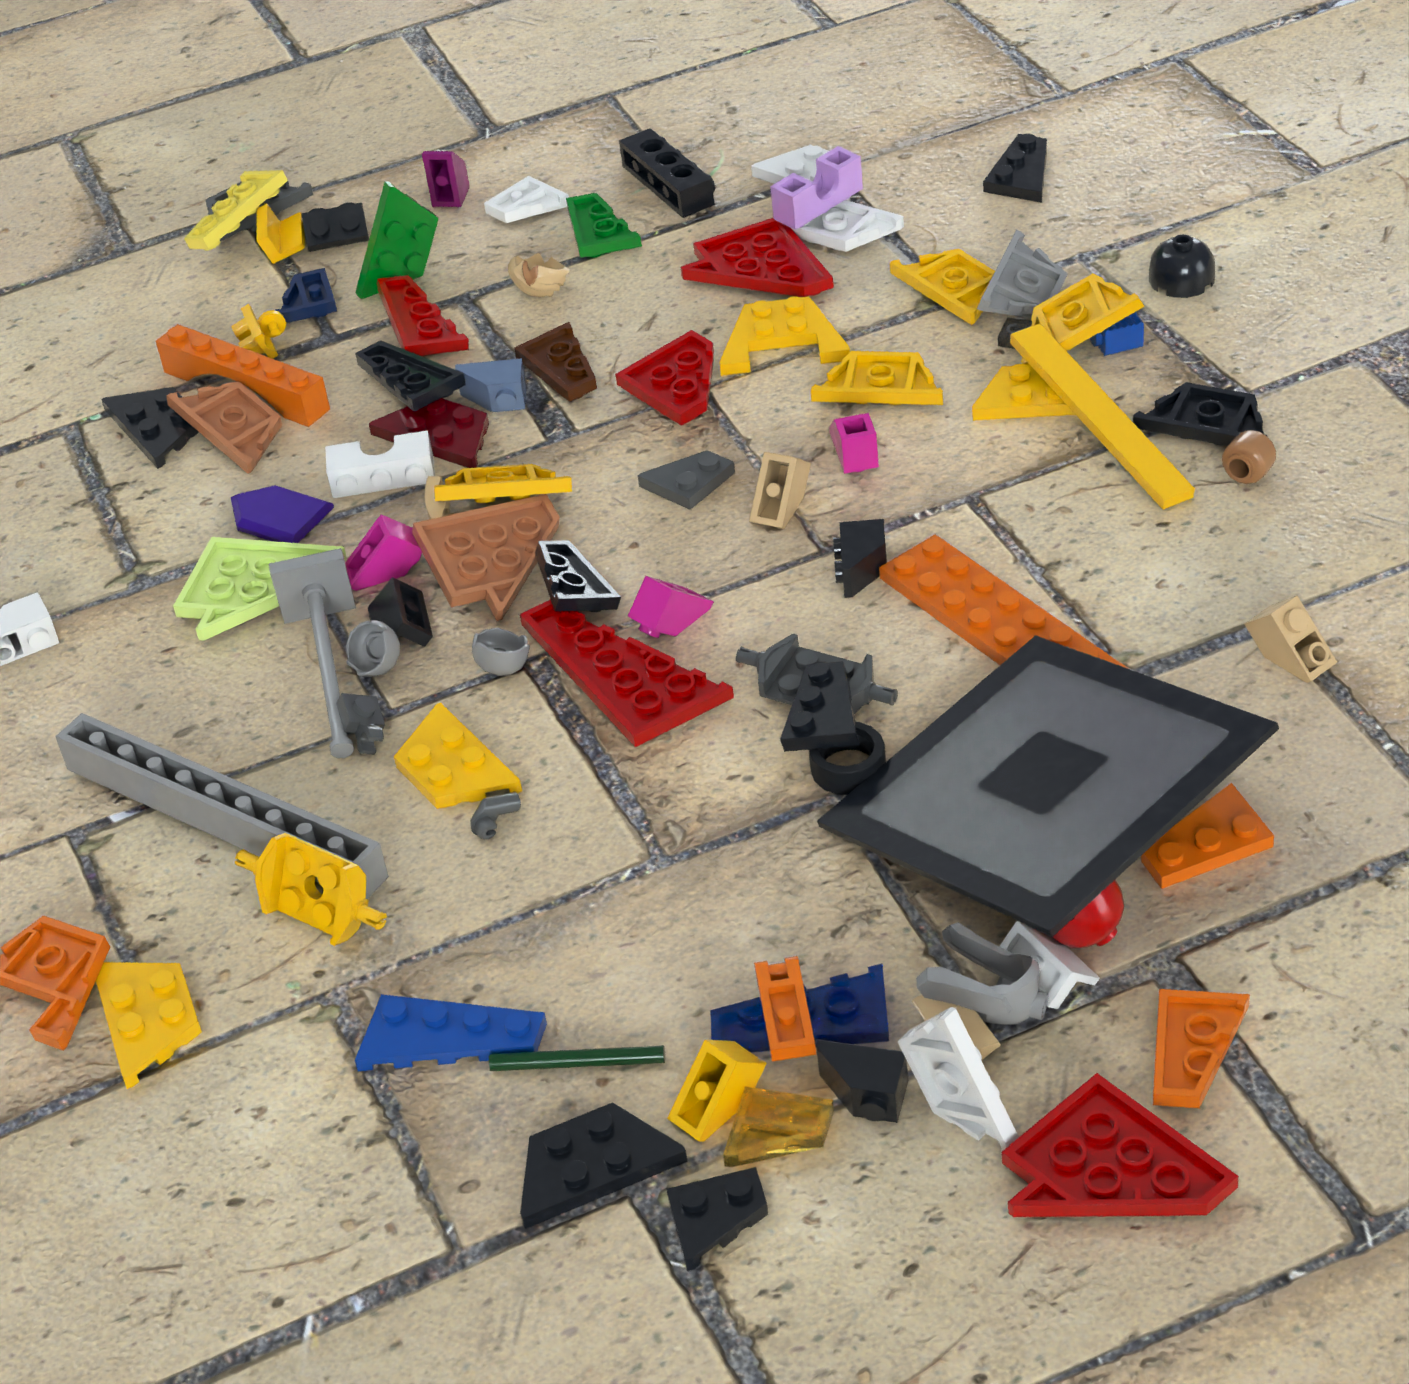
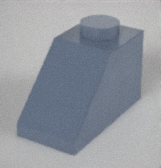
[455,358,527,412]

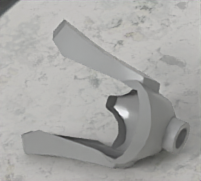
[916,922,1049,1025]

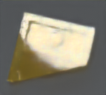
[723,1086,834,1167]

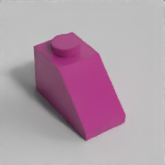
[345,514,422,591]
[628,575,714,638]

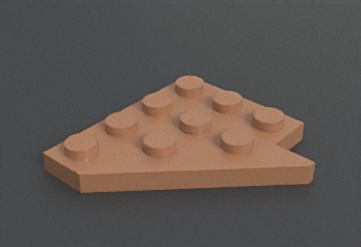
[412,494,560,621]

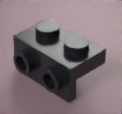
[301,202,369,252]

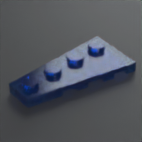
[710,963,889,1052]

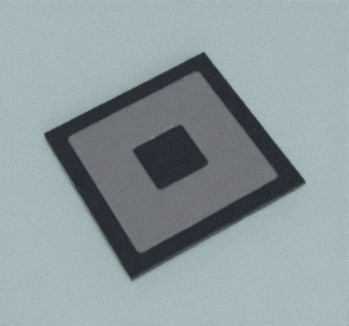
[817,635,1279,937]

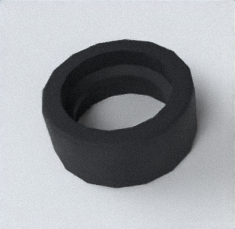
[809,722,886,795]

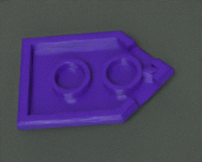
[230,485,334,543]

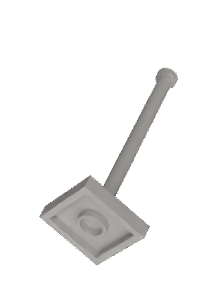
[269,548,356,758]

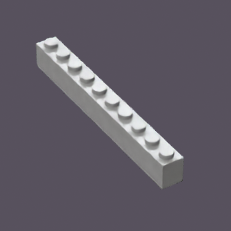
[55,713,389,899]

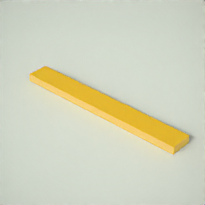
[1010,323,1195,510]

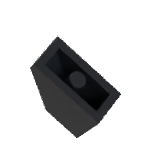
[816,1040,909,1123]

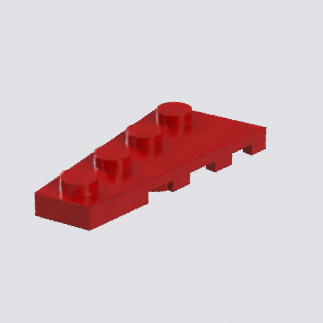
[377,275,469,357]

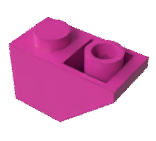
[829,413,879,474]

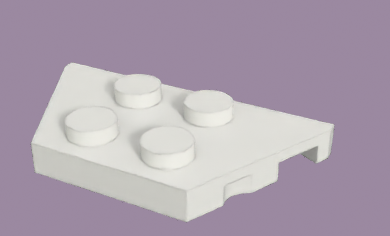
[751,145,851,201]
[791,200,904,252]
[898,1007,1019,1155]

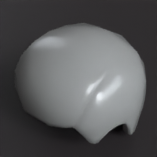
[346,620,400,677]
[472,628,530,676]

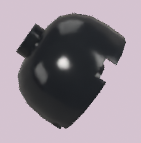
[1149,234,1215,298]

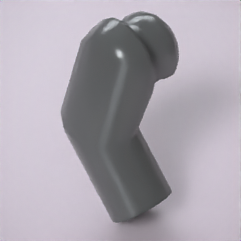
[470,792,521,840]

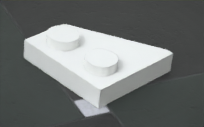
[484,176,569,223]

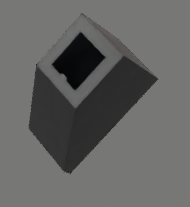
[833,519,887,598]

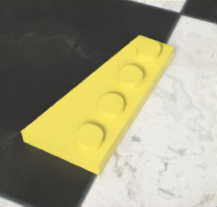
[184,170,288,251]

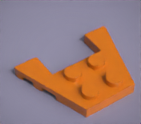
[0,915,110,1051]

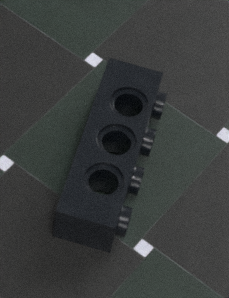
[619,128,715,218]

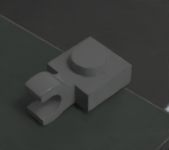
[336,693,385,755]

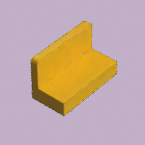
[257,203,305,264]

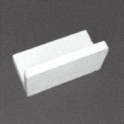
[999,921,1100,1009]

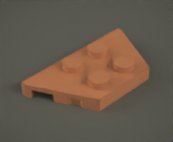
[166,381,282,474]

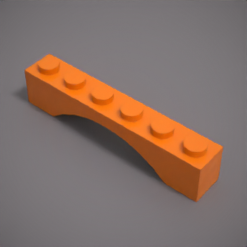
[156,324,330,427]

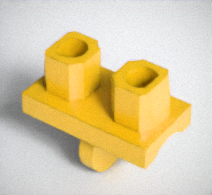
[231,304,286,359]

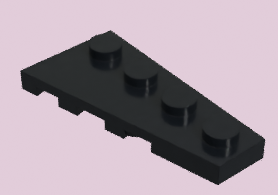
[355,340,466,412]

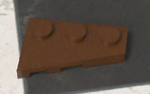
[514,322,597,402]

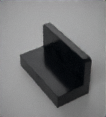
[368,577,433,647]

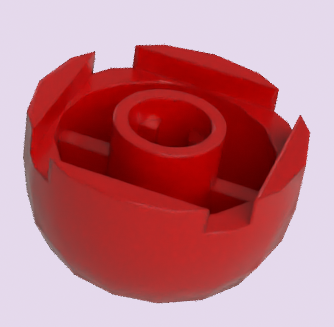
[1053,880,1124,948]

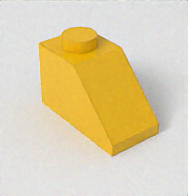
[667,1040,767,1142]

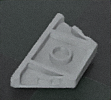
[977,229,1068,318]

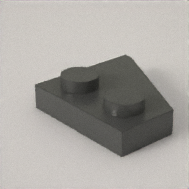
[638,450,735,510]

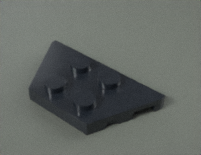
[1133,382,1268,446]
[101,387,199,469]
[520,1102,688,1229]

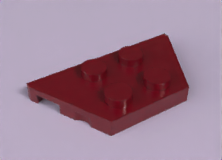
[369,398,489,468]

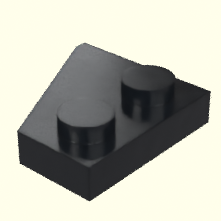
[666,1167,768,1271]

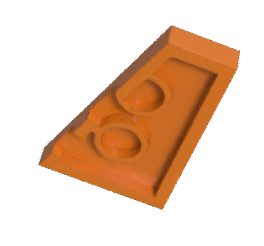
[1141,783,1274,889]
[1153,989,1250,1108]

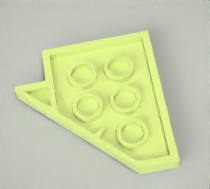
[173,537,347,641]

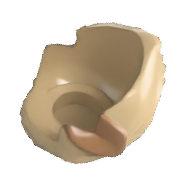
[508,253,570,297]

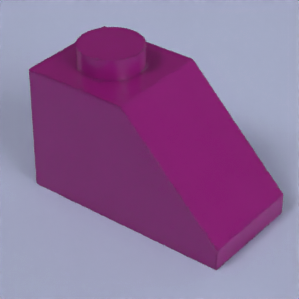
[422,151,470,207]

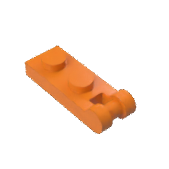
[754,956,816,1062]

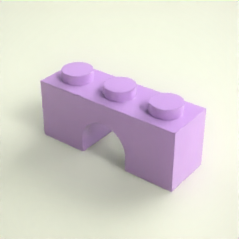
[770,146,863,230]

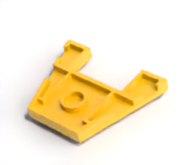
[719,296,850,376]

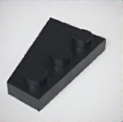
[983,134,1047,203]
[535,540,621,613]
[780,661,860,752]

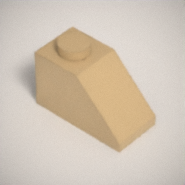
[749,451,811,529]

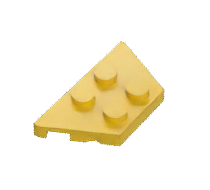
[889,248,995,325]
[1021,273,1144,365]
[811,351,943,405]
[972,364,1075,420]
[434,464,572,503]
[394,702,522,809]
[96,962,202,1089]

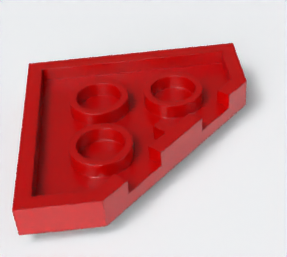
[615,330,715,426]

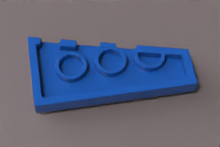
[355,994,547,1071]

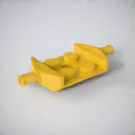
[235,833,387,946]

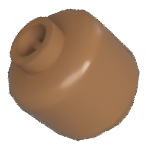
[1222,430,1276,484]

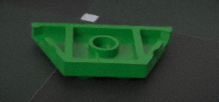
[355,181,439,299]

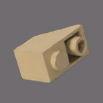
[1244,595,1337,683]

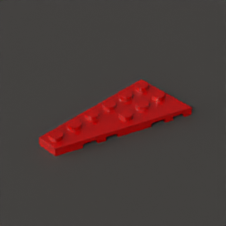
[520,599,734,747]

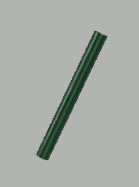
[489,1045,665,1071]

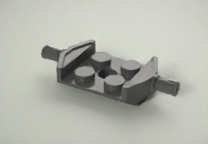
[736,634,898,714]

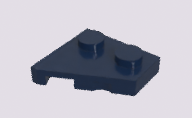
[275,268,337,323]

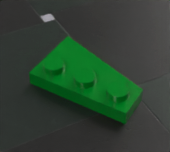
[566,193,642,258]

